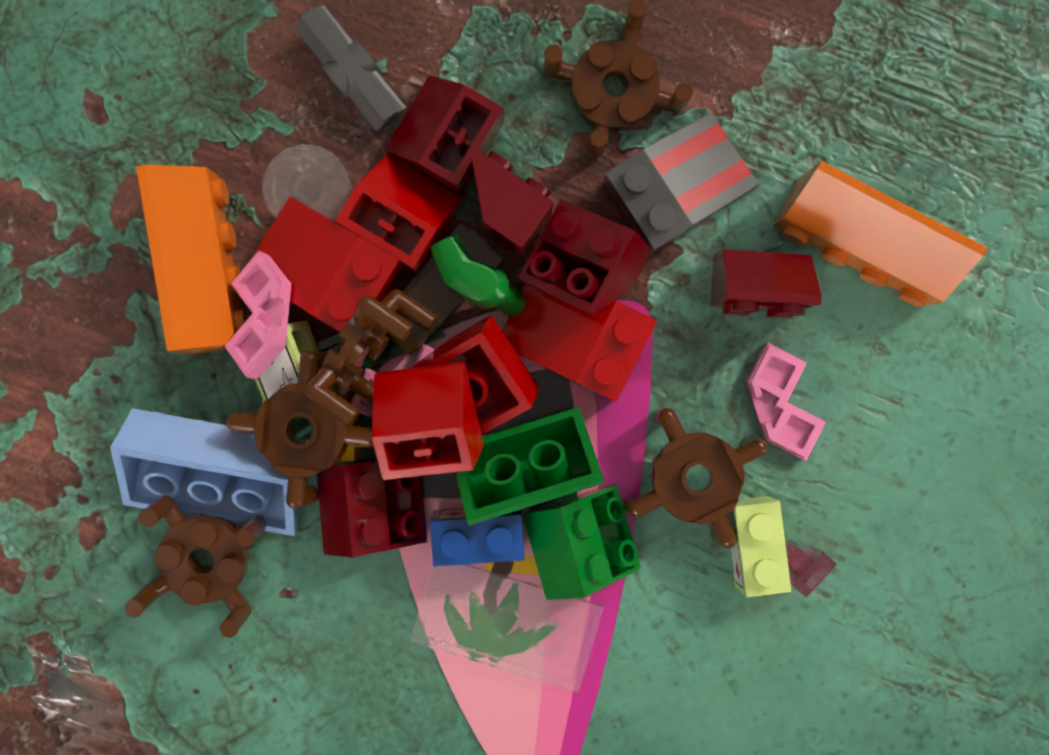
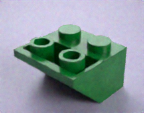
[522,484,641,600]

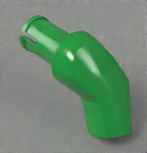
[430,236,526,317]

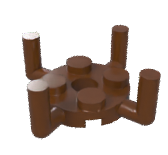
[544,0,693,157]
[304,289,438,426]
[226,351,374,509]
[623,408,767,548]
[125,496,267,638]

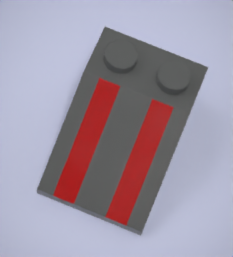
[602,112,759,256]

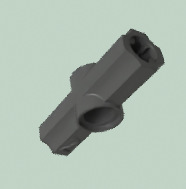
[294,4,408,134]

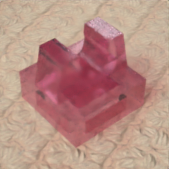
[785,541,837,597]

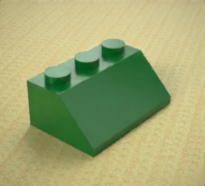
[455,407,605,525]

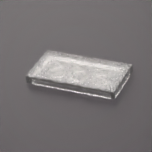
[409,564,604,693]

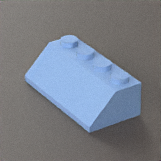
[110,408,307,536]

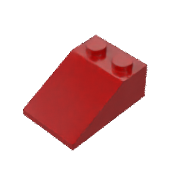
[249,197,404,332]
[502,284,657,402]
[371,315,539,435]

